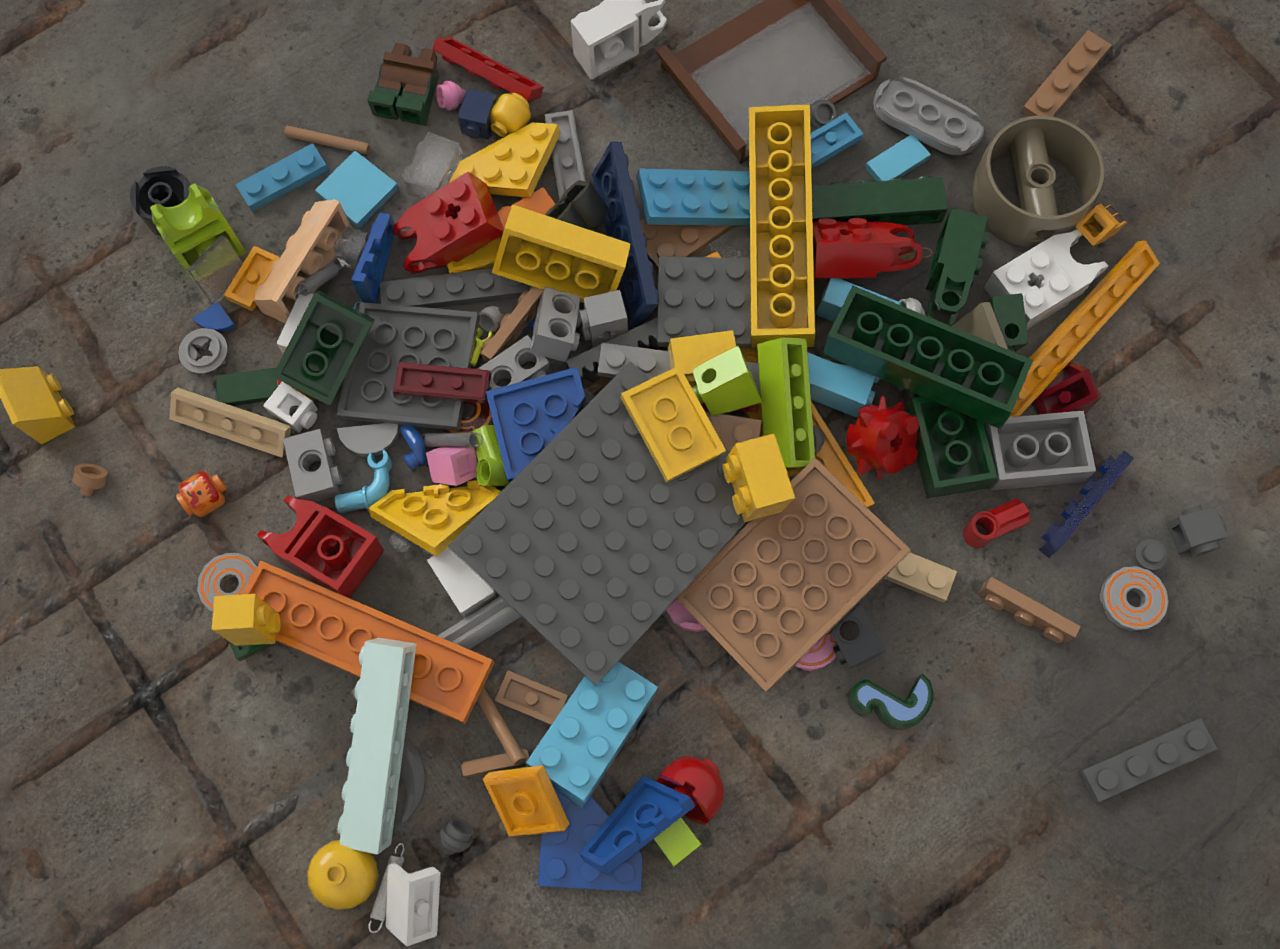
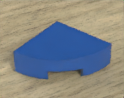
[193,302,237,333]

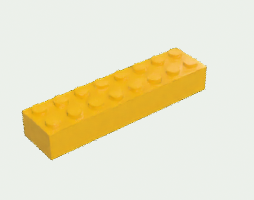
[749,104,815,348]

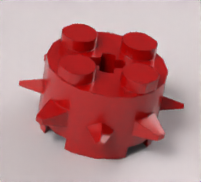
[846,396,919,480]

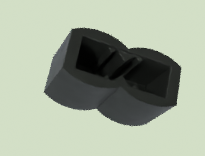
[545,180,609,230]

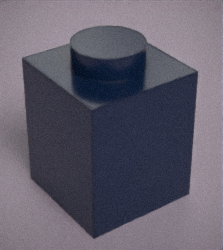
[458,88,497,139]

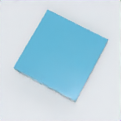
[315,151,399,228]

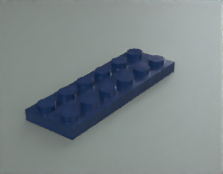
[592,141,659,331]

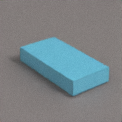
[865,135,931,182]

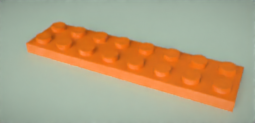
[242,560,495,724]

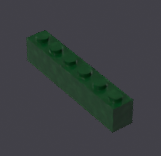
[812,176,948,225]

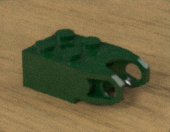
[925,208,990,326]

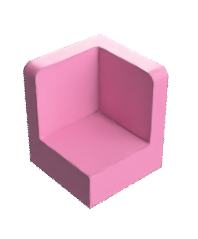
[426,447,477,486]

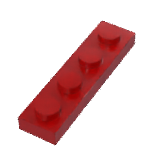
[432,36,544,102]

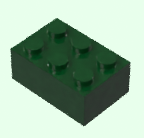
[906,397,998,499]

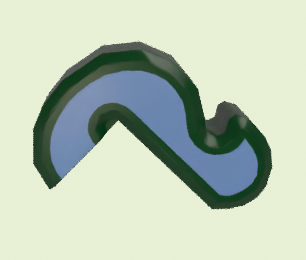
[848,673,934,730]

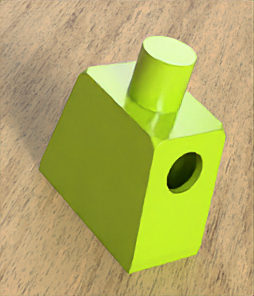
[691,346,762,416]

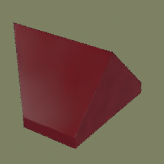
[1034,361,1101,414]

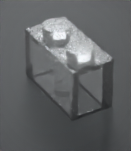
[402,132,464,200]

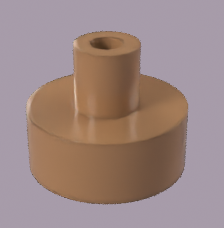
[72,463,108,496]

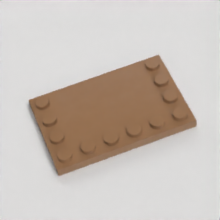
[677,458,911,692]

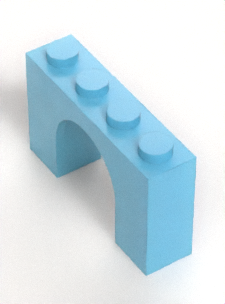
[807,278,900,418]

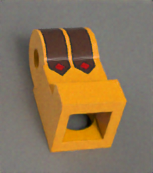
[1075,204,1127,246]

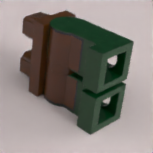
[367,43,439,126]

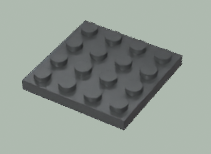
[337,302,480,431]

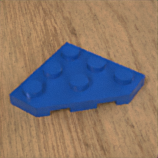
[486,367,586,483]
[538,791,643,892]

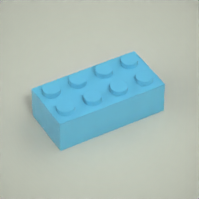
[526,662,658,809]

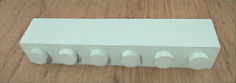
[338,637,416,854]

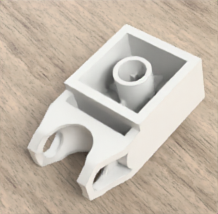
[570,0,667,80]
[984,230,1108,330]

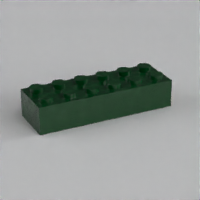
[823,285,1033,429]

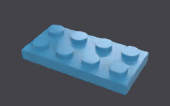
[636,168,750,226]

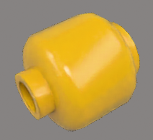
[491,93,531,137]

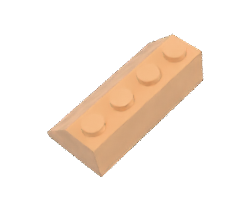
[254,199,353,324]

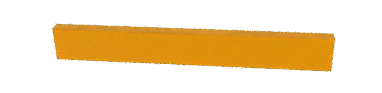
[1009,240,1160,417]

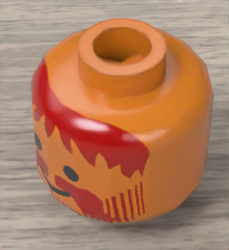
[176,470,228,517]

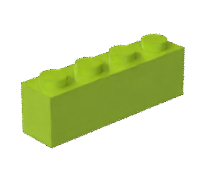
[757,337,815,470]

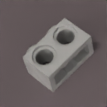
[530,287,581,362]
[478,335,551,390]

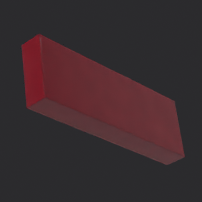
[393,362,492,403]

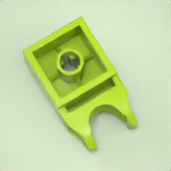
[150,183,247,281]

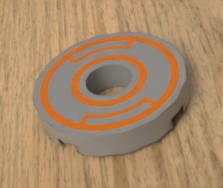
[197,553,258,612]
[1100,566,1169,632]

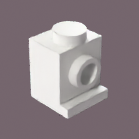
[263,382,318,433]

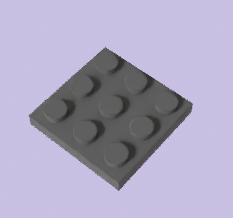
[657,257,751,348]

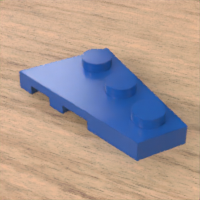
[351,212,395,303]
[579,776,695,875]

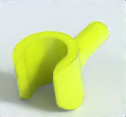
[471,328,494,367]

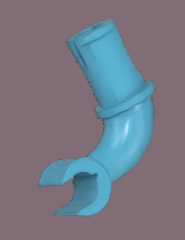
[335,449,393,514]

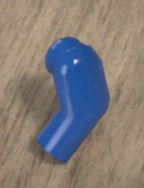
[400,425,426,470]

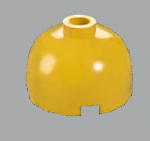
[307,840,379,910]

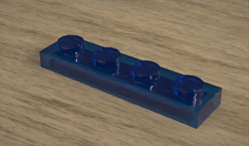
[1039,450,1134,558]

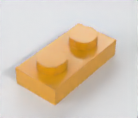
[224,246,280,311]

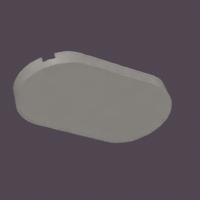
[873,78,984,155]

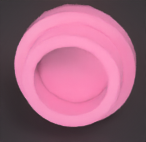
[436,81,466,111]

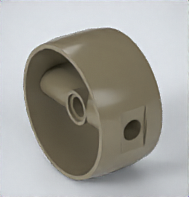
[972,116,1104,248]

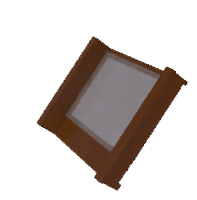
[656,0,887,164]

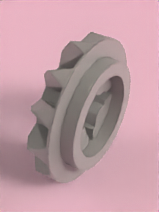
[179,328,229,376]

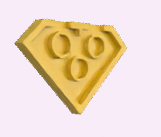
[449,123,561,198]
[368,480,501,557]

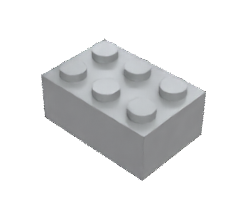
[984,411,1096,491]

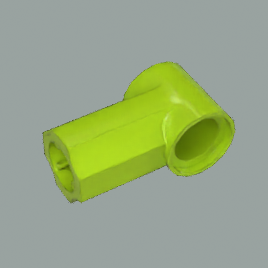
[472,425,509,486]

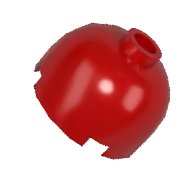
[656,756,725,825]

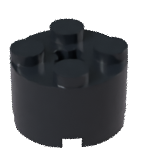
[130,166,191,236]

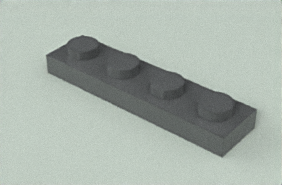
[1079,718,1217,803]

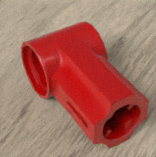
[963,498,1031,548]

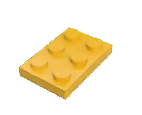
[620,366,726,483]

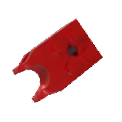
[391,171,504,274]
[812,218,923,278]
[256,495,384,598]

